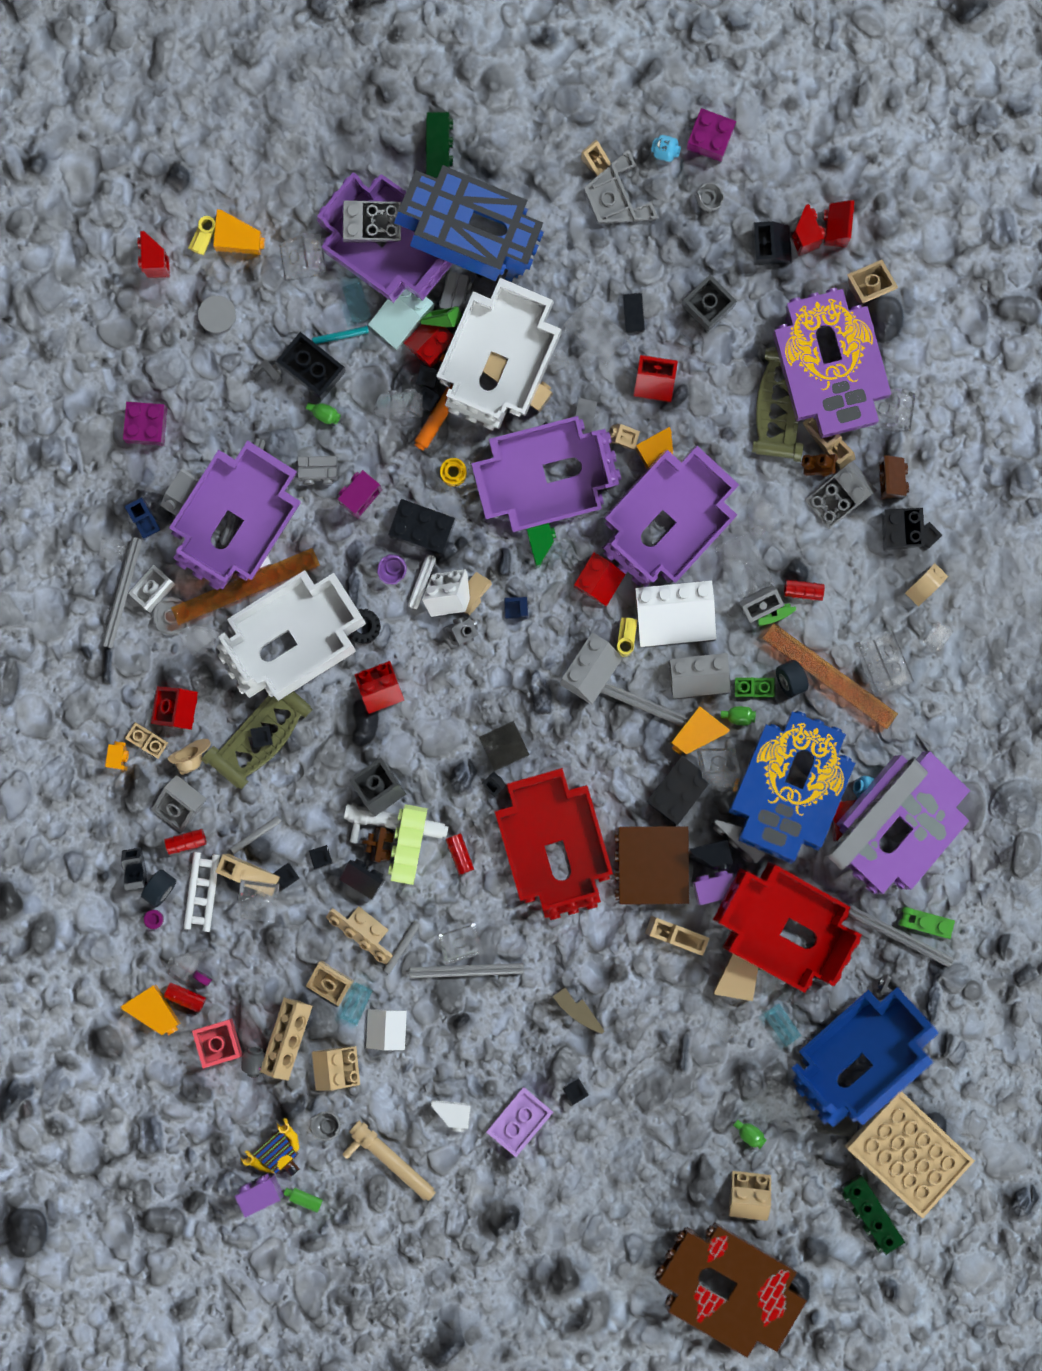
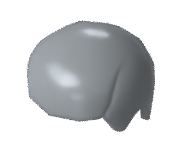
[696,182,725,212]
[310,1111,341,1141]

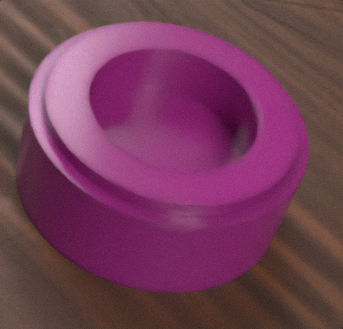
[144,910,164,929]
[192,969,212,986]

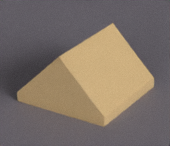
[306,961,354,1007]

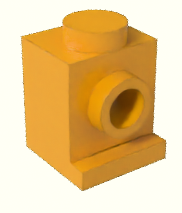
[105,741,129,770]

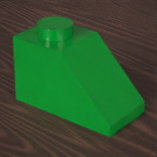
[527,523,556,568]

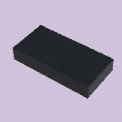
[623,293,645,333]

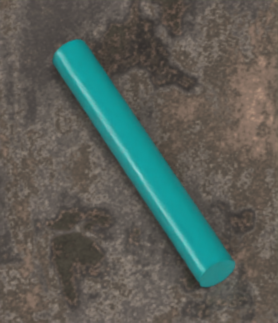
[312,326,369,344]

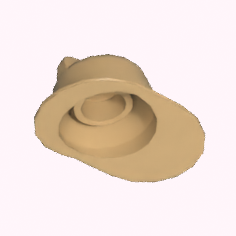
[168,739,211,775]

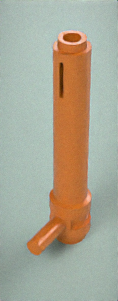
[414,354,453,451]

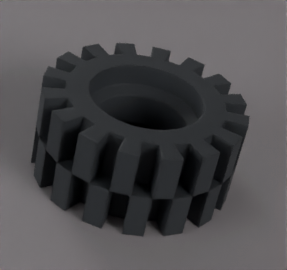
[349,608,381,644]

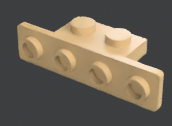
[326,906,393,965]

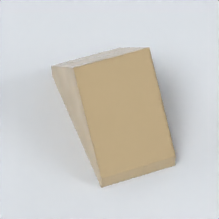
[581,140,611,177]

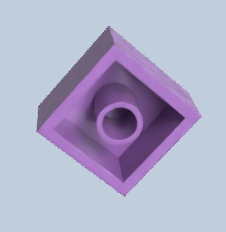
[692,870,734,905]
[235,1173,284,1218]

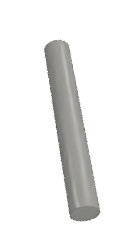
[230,816,282,854]
[383,921,421,974]

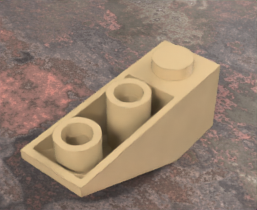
[215,853,280,895]

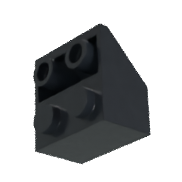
[752,221,792,265]
[881,508,925,550]
[339,859,385,900]

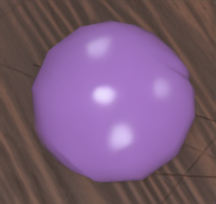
[377,554,407,585]

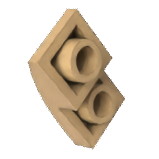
[464,572,492,616]
[125,722,168,759]

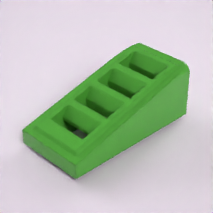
[420,306,462,327]

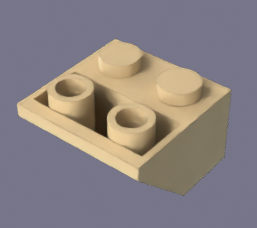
[312,1046,360,1091]
[729,1171,771,1221]

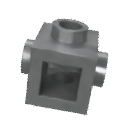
[445,616,479,645]

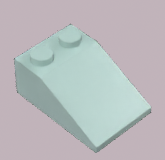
[368,289,434,350]

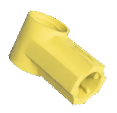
[188,216,216,256]
[616,618,638,657]

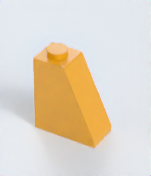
[213,209,265,255]
[635,427,673,469]
[670,706,730,756]
[120,985,181,1036]

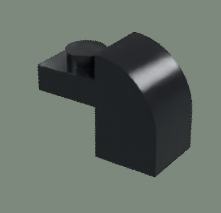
[121,847,147,891]

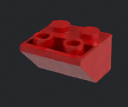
[791,204,825,256]
[137,231,170,278]
[633,355,678,402]
[354,661,405,714]

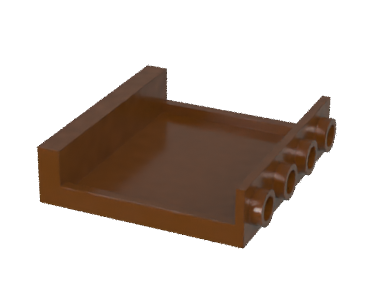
[614,826,689,904]

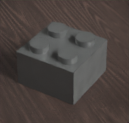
[682,274,737,332]
[349,758,406,816]

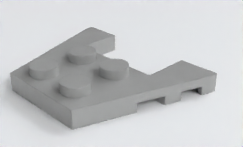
[584,150,658,224]

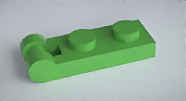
[898,906,955,939]

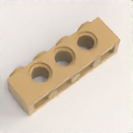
[260,997,312,1081]

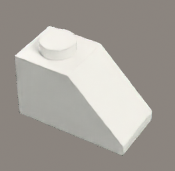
[431,1100,471,1132]

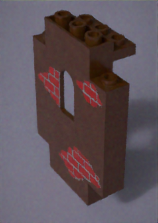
[655,1222,807,1358]

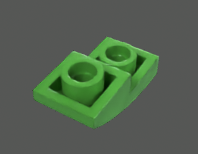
[756,604,796,627]
[735,677,775,698]

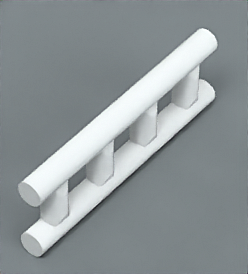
[183,852,220,932]

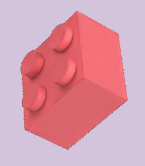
[192,1018,242,1068]

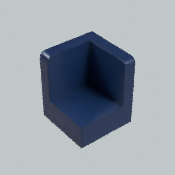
[504,597,528,619]

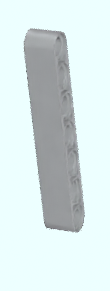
[827,758,928,870]

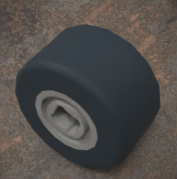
[776,660,809,698]
[141,870,176,907]

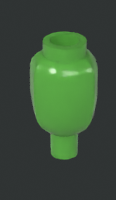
[306,402,341,425]
[721,706,756,726]
[733,1119,767,1149]

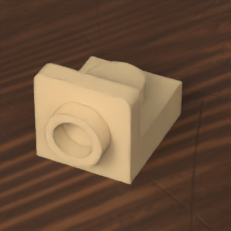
[608,424,640,450]

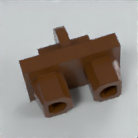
[801,454,838,477]
[361,826,394,862]

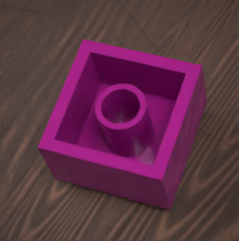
[686,108,736,162]
[123,402,168,446]
[338,470,382,519]

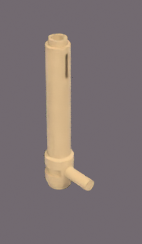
[342,1121,436,1201]

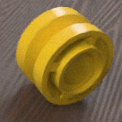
[440,458,467,487]

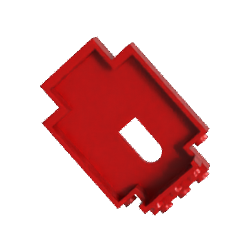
[495,768,613,920]
[713,862,862,993]

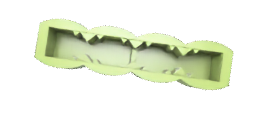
[388,804,428,885]

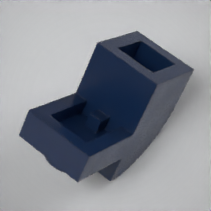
[125,497,161,539]

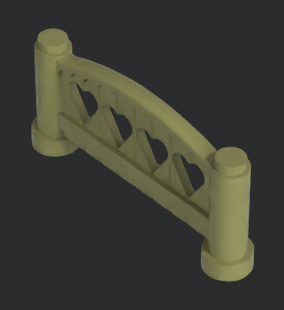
[752,347,803,462]
[201,691,313,790]

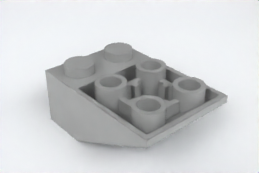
[343,201,401,243]
[805,461,877,529]
[711,820,766,863]

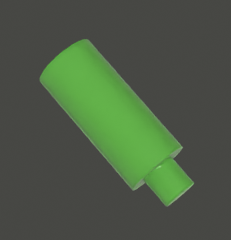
[283,1187,323,1213]

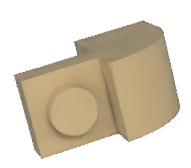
[905,563,948,607]

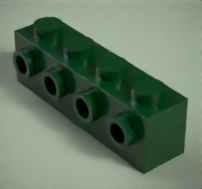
[841,1174,906,1255]

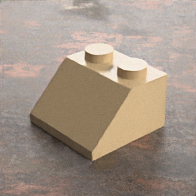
[847,260,898,304]

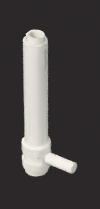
[344,803,449,843]

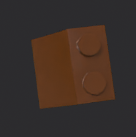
[879,456,909,500]

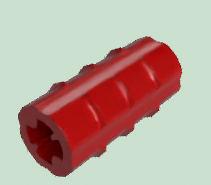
[784,580,825,601]
[165,829,207,855]
[445,833,474,875]
[164,982,206,1013]

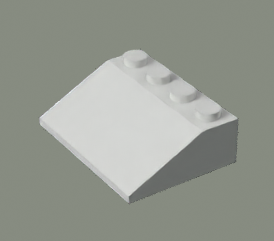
[634,581,716,647]

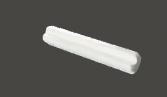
[408,554,436,609]

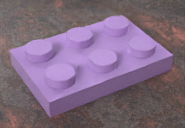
[486,1087,553,1157]

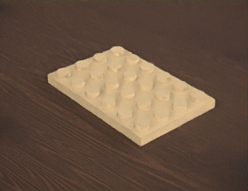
[845,1091,974,1219]

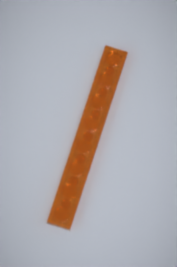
[171,548,320,626]
[762,623,898,729]

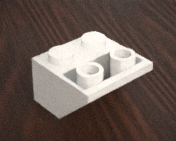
[422,569,470,617]

